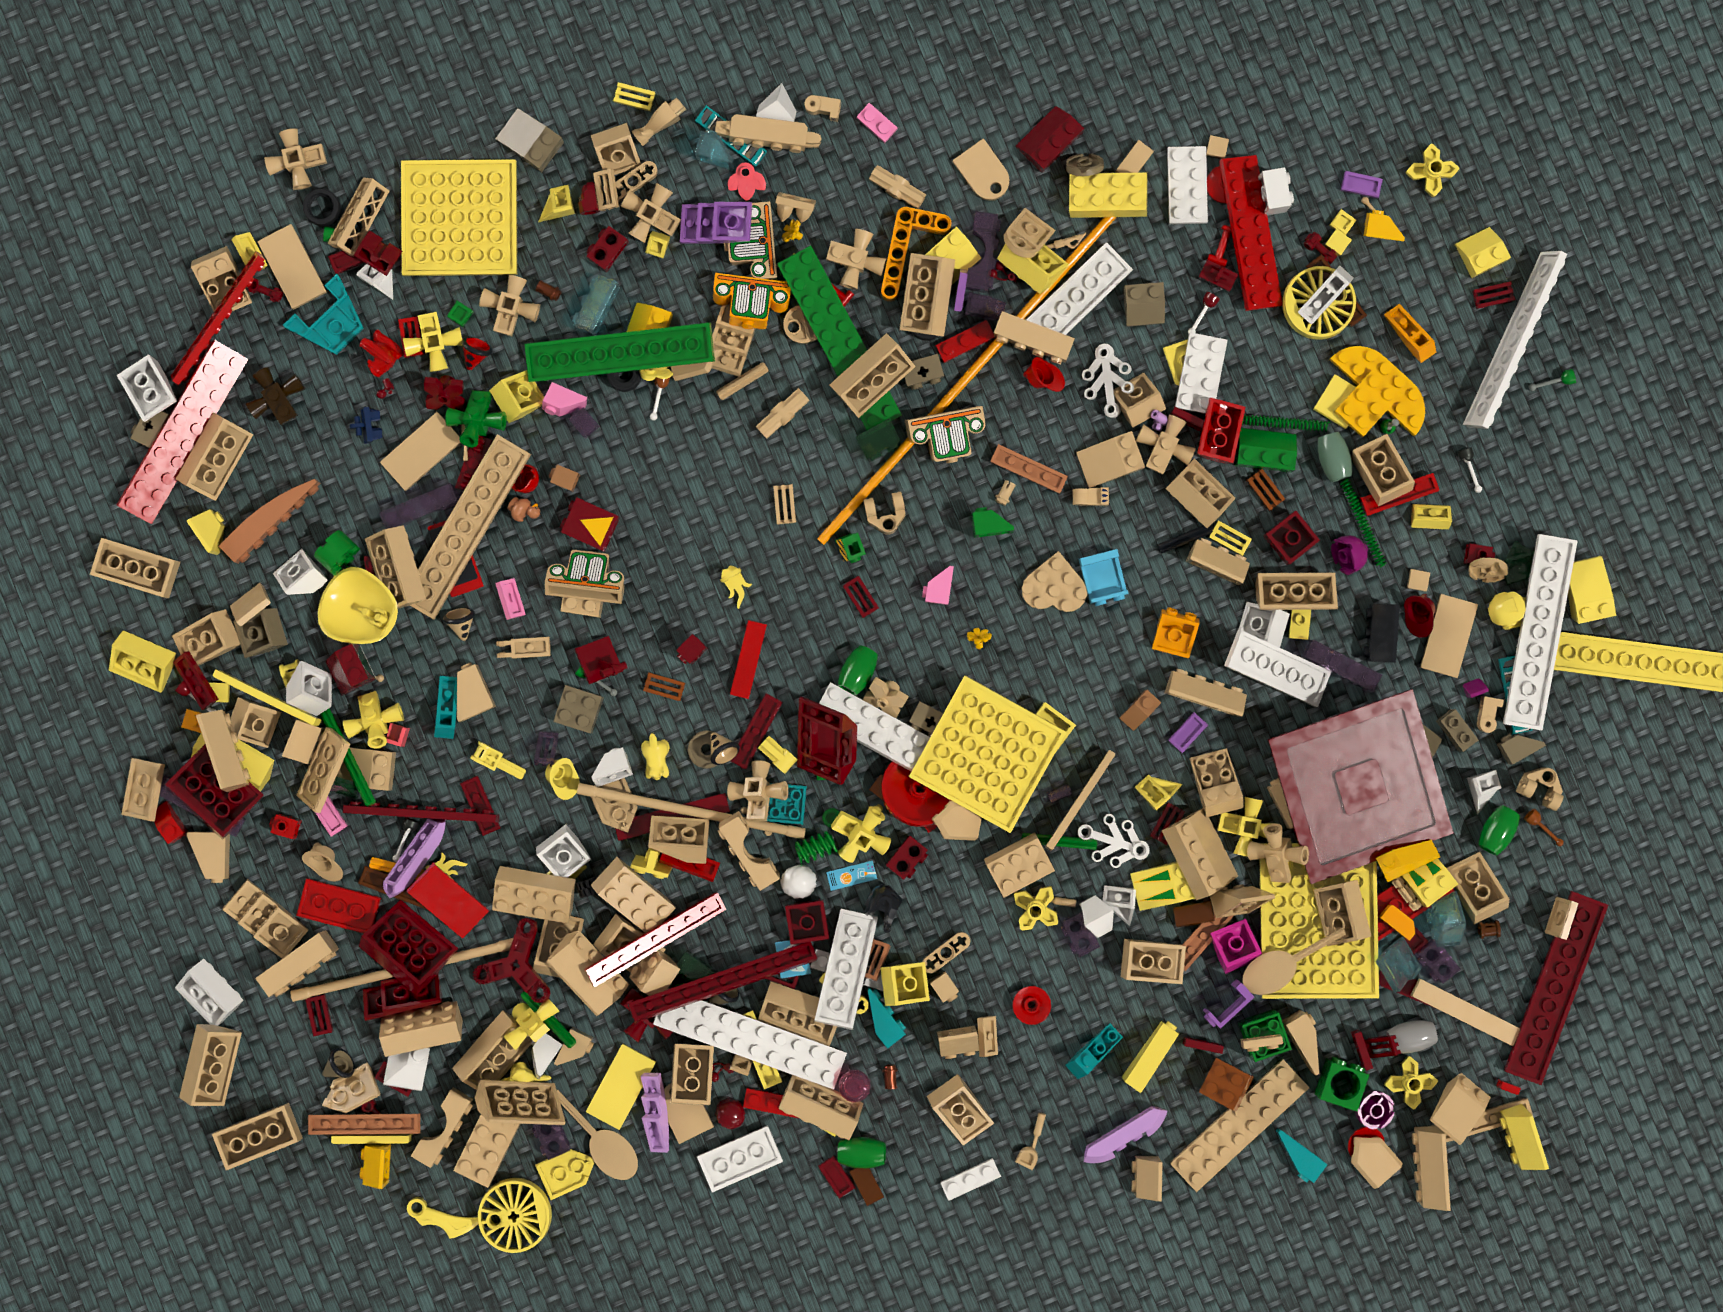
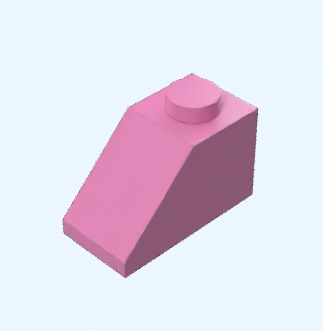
[542,382,587,417]
[922,566,954,605]

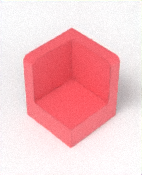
[386,723,410,747]

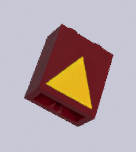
[560,497,620,552]

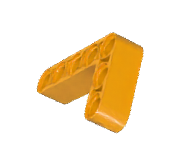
[881,207,951,302]

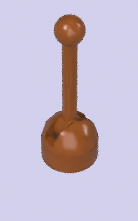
[1524,808,1564,846]

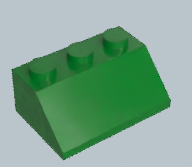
[1235,428,1297,473]

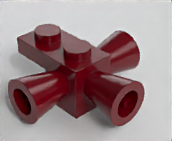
[620,988,673,1043]

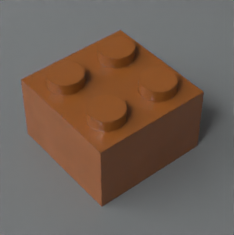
[1199,1058,1254,1111]

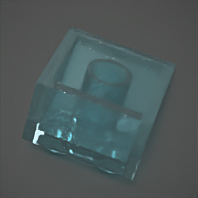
[695,130,734,171]
[1427,891,1466,947]

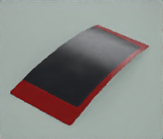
[428,520,484,597]

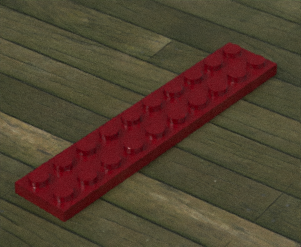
[1504,891,1609,1085]

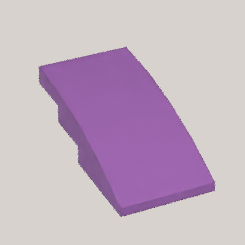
[680,202,752,244]

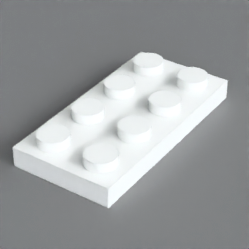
[1167,146,1208,224]
[1175,332,1227,414]
[697,1125,783,1192]

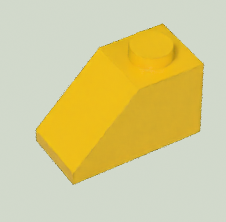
[1363,210,1405,241]

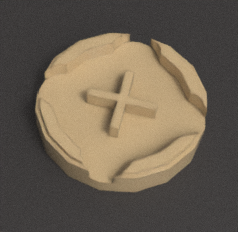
[1468,558,1508,583]

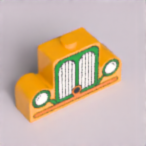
[713,273,791,329]

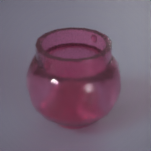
[838,1070,871,1103]

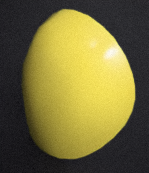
[318,567,398,644]

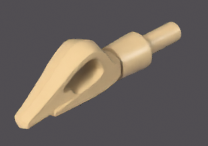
[1046,232,1086,249]

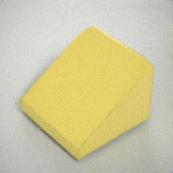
[645,231,670,258]

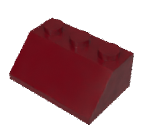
[1015,106,1084,173]

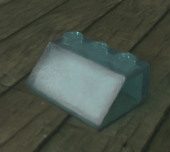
[572,274,621,336]

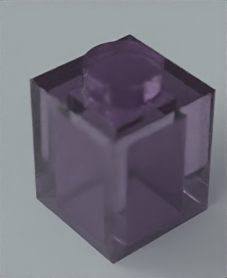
[569,407,600,439]

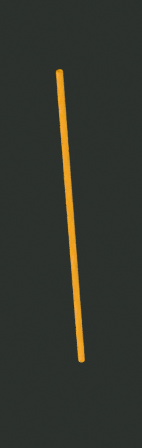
[817,217,1117,545]

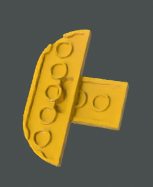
[1329,346,1425,437]

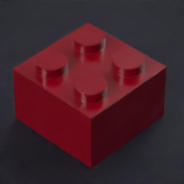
[1263,511,1320,565]
[785,899,829,945]

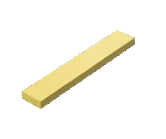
[213,669,321,726]

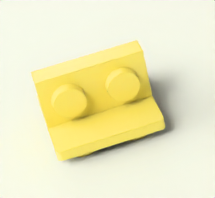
[630,848,672,879]

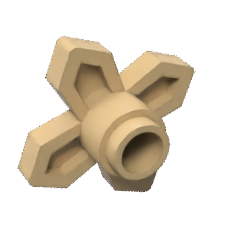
[863,677,908,718]

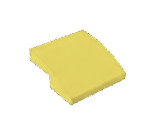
[1313,374,1356,429]

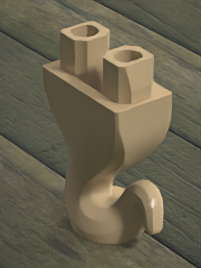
[632,98,686,146]

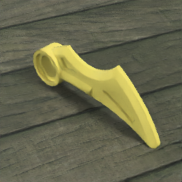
[407,1197,478,1239]

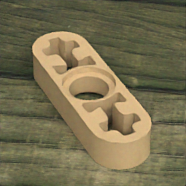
[609,161,658,202]
[922,932,970,973]

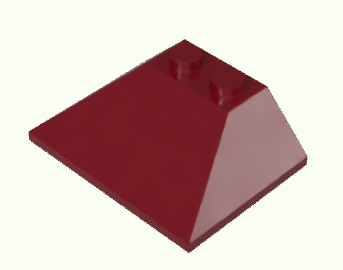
[797,697,857,785]

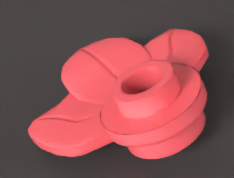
[728,162,766,201]

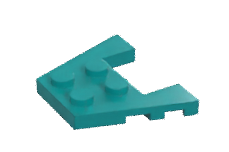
[283,274,364,355]

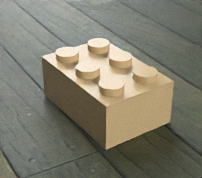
[1351,434,1415,506]
[984,832,1055,897]
[670,1044,714,1105]

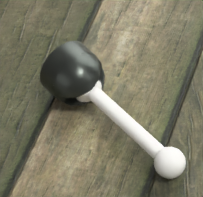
[1457,447,1482,493]
[393,817,419,862]

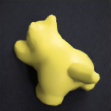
[641,733,670,780]
[501,1062,551,1082]

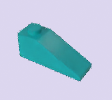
[434,676,457,739]
[1276,1128,1328,1183]

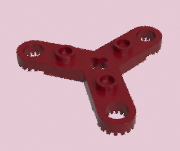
[473,918,550,1003]

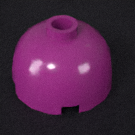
[1331,535,1368,575]
[1355,1090,1394,1130]

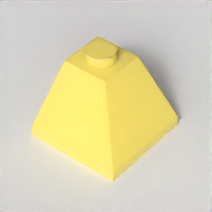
[187,509,225,555]

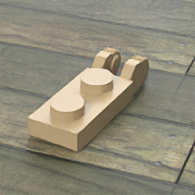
[496,637,551,658]

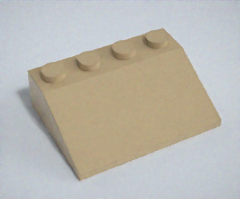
[1162,808,1238,900]
[475,1080,565,1125]

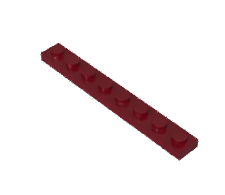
[343,801,499,823]

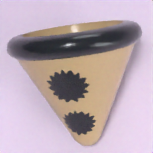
[443,608,475,641]
[710,732,740,765]

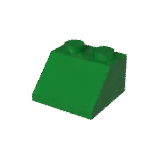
[971,507,1014,538]

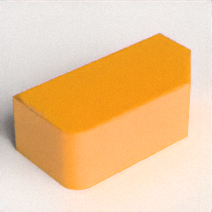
[1379,905,1415,941]

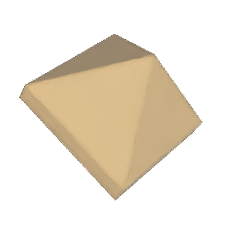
[730,1054,752,1076]

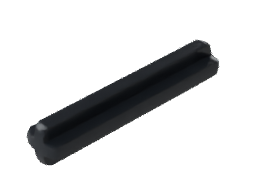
[1158,525,1213,553]

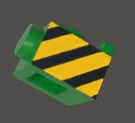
[835,533,866,563]

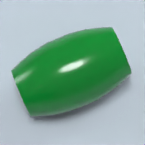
[838,645,878,696]
[1478,805,1520,856]
[838,1137,886,1169]

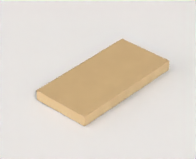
[257,224,327,310]
[380,412,461,491]
[1419,594,1478,678]
[296,727,350,813]

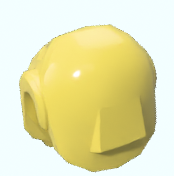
[1488,592,1526,630]

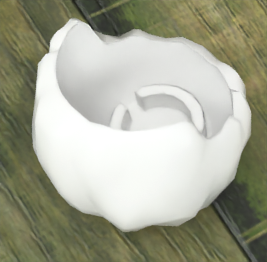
[780,865,817,899]

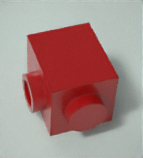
[269,814,302,839]

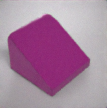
[1463,678,1489,698]

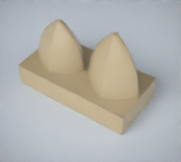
[776,192,816,223]

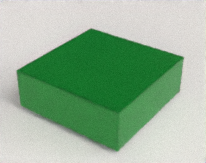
[447,301,474,327]

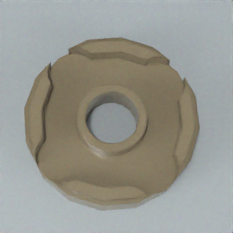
[1066,154,1104,176]
[688,730,717,769]

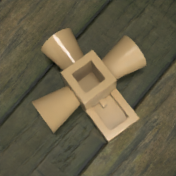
[264,129,327,190]
[621,183,681,243]
[826,229,887,290]
[479,275,540,337]
[1136,415,1196,475]
[727,761,788,822]
[1247,823,1309,883]

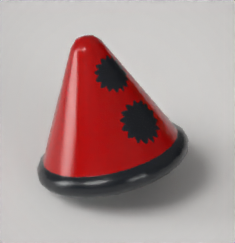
[461,337,493,370]

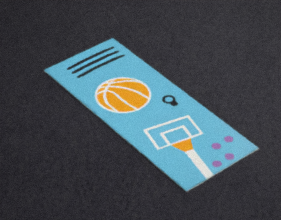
[826,860,877,891]

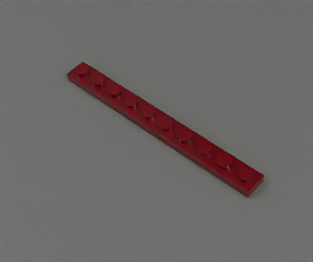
[628,942,817,1023]

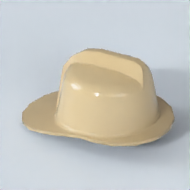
[302,842,343,881]

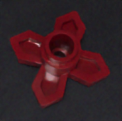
[424,375,465,412]

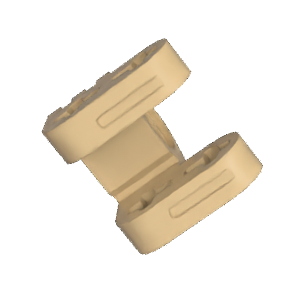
[863,492,906,535]
[1516,767,1564,811]

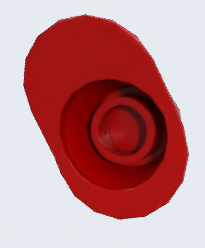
[1023,357,1065,392]

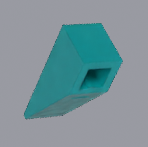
[868,987,906,1049]
[1065,1023,1123,1079]

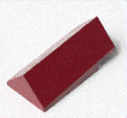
[363,973,443,1021]

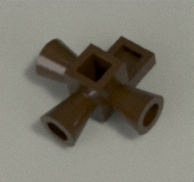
[246,367,306,425]

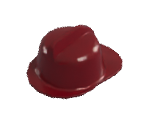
[1404,594,1435,638]

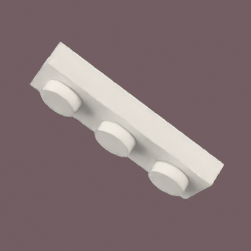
[940,1158,1001,1201]

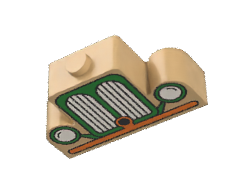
[724,201,778,281]
[905,406,985,463]
[545,550,624,604]

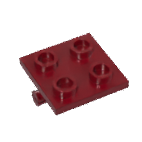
[574,636,627,684]

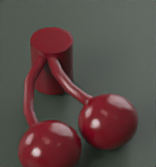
[987,261,1017,282]
[376,378,394,399]
[712,1063,734,1082]

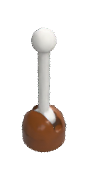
[650,377,670,420]

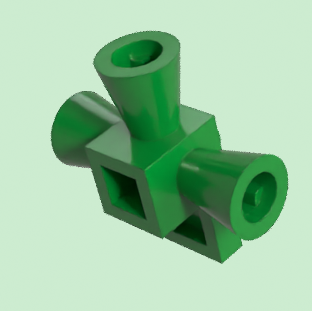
[445,390,507,447]

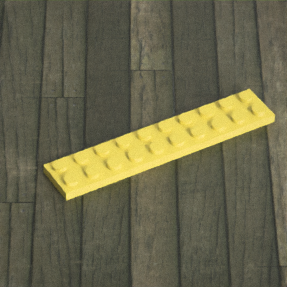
[1554,632,1723,692]

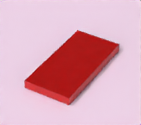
[407,862,489,939]
[296,878,381,933]

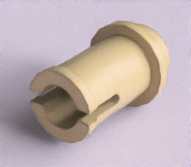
[995,480,1016,506]

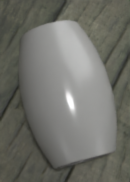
[1386,1020,1438,1054]

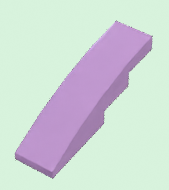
[640,1073,669,1153]

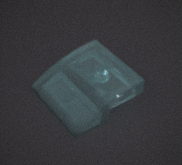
[1375,937,1422,993]

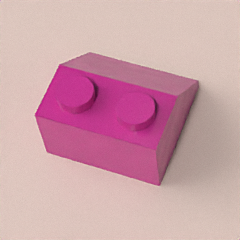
[1210,919,1262,974]

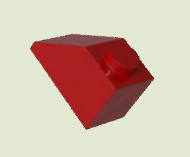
[154,801,189,844]

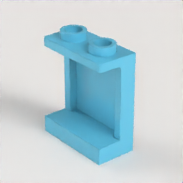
[1079,549,1129,606]

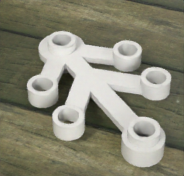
[1082,344,1134,418]
[1077,814,1150,868]

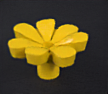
[782,219,803,242]
[967,628,992,649]

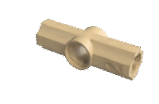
[869,165,926,209]
[756,388,809,439]

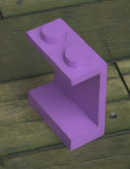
[1203,979,1254,1029]

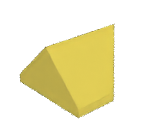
[538,185,575,222]
[1135,775,1182,810]

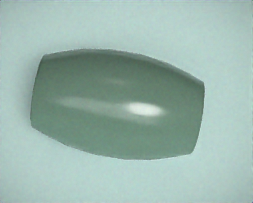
[1318,432,1352,482]

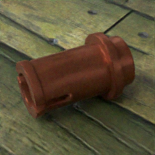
[535,280,561,301]
[882,1064,898,1089]

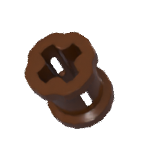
[1478,920,1501,939]

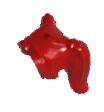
[360,330,403,377]

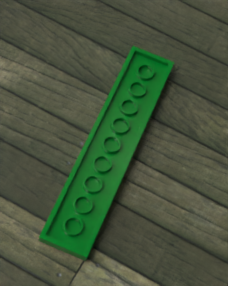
[777,245,902,434]
[525,323,715,382]

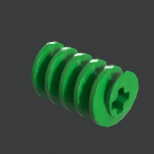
[795,831,838,865]

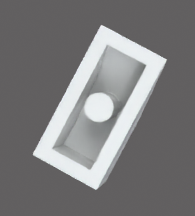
[592,747,633,787]
[531,1034,562,1079]

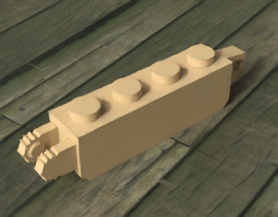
[715,114,822,153]

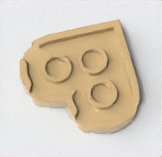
[1022,551,1087,612]

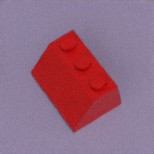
[1197,398,1246,464]

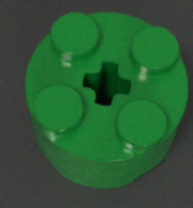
[314,530,360,576]

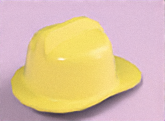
[545,758,580,800]

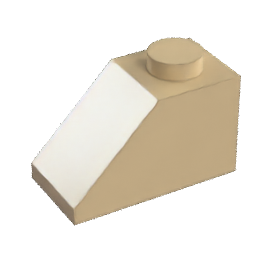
[554,1027,594,1065]

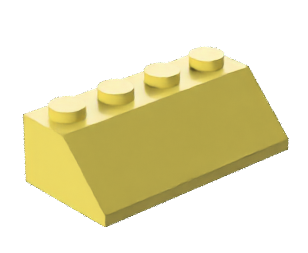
[191,732,274,792]

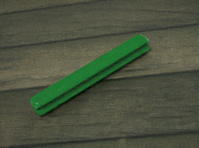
[1021,833,1097,850]
[521,991,576,1048]

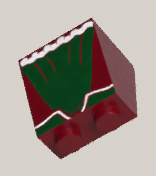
[325,643,376,696]

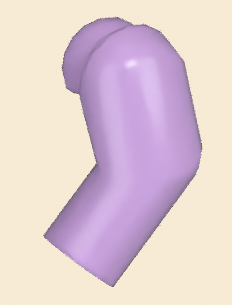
[1151,409,1168,431]

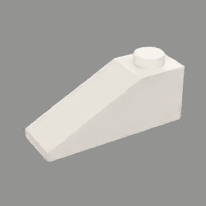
[1298,266,1354,325]

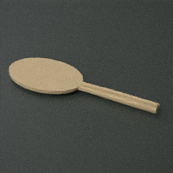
[1243,927,1346,995]
[557,1090,638,1180]

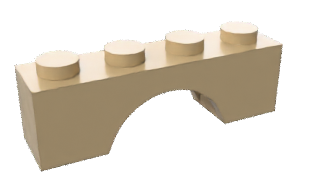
[718,811,780,891]
[411,1087,473,1168]

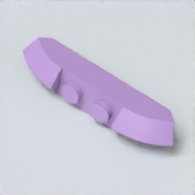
[383,818,446,898]
[1084,1106,1167,1163]

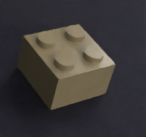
[553,685,604,734]

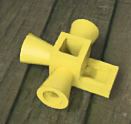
[403,312,462,372]
[343,691,404,749]
[1217,797,1274,857]
[831,806,891,863]
[503,999,560,1050]

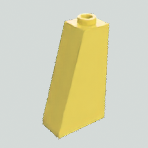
[1122,1021,1179,1093]

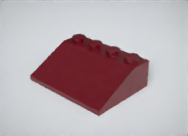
[165,744,264,840]
[359,900,458,995]

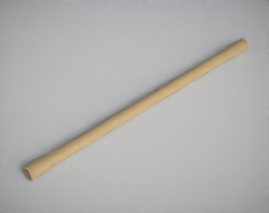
[577,783,806,839]
[290,938,513,1002]

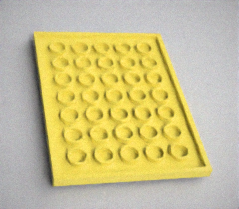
[1259,843,1379,999]

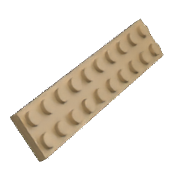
[410,434,531,619]

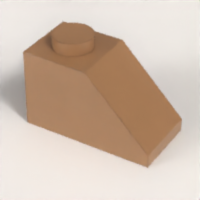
[1119,690,1161,731]

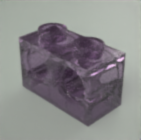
[1060,911,1100,957]
[1416,938,1461,984]
[532,1124,571,1160]

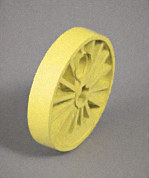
[1282,266,1356,340]
[478,1178,552,1253]

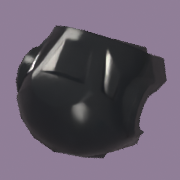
[865,884,903,933]

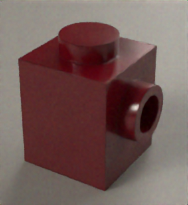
[1463,544,1495,565]

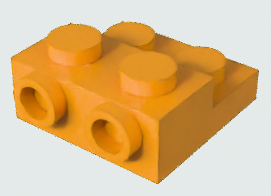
[1152,607,1200,658]

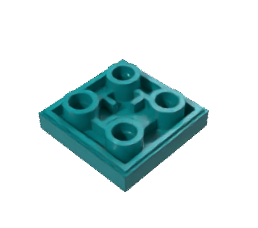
[767,783,807,825]

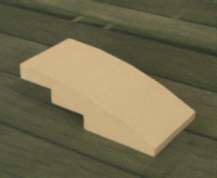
[712,303,756,377]
[223,879,308,959]

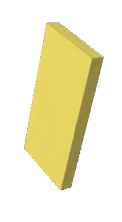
[586,1043,657,1130]

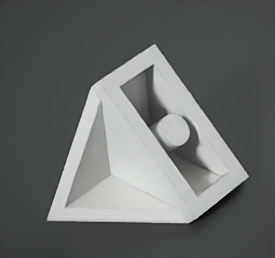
[756,83,796,122]
[357,264,393,299]
[1467,770,1501,815]
[1103,886,1136,926]
[1079,895,1114,938]

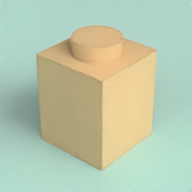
[930,971,959,1003]

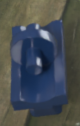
[350,407,382,444]

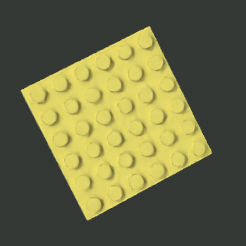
[401,159,517,276]
[909,675,1067,833]

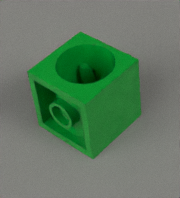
[1237,1009,1292,1062]
[1314,1056,1369,1111]

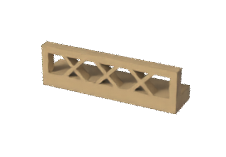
[328,178,389,257]

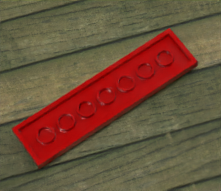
[1219,155,1283,311]

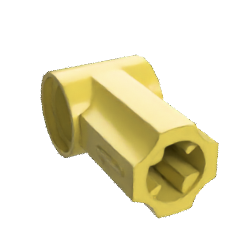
[758,736,798,774]

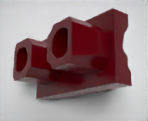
[1199,259,1238,292]

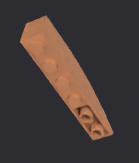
[219,479,321,564]

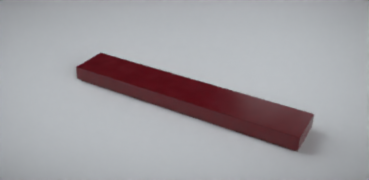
[615,793,730,841]

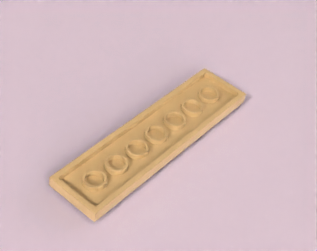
[1170,1059,1309,1192]

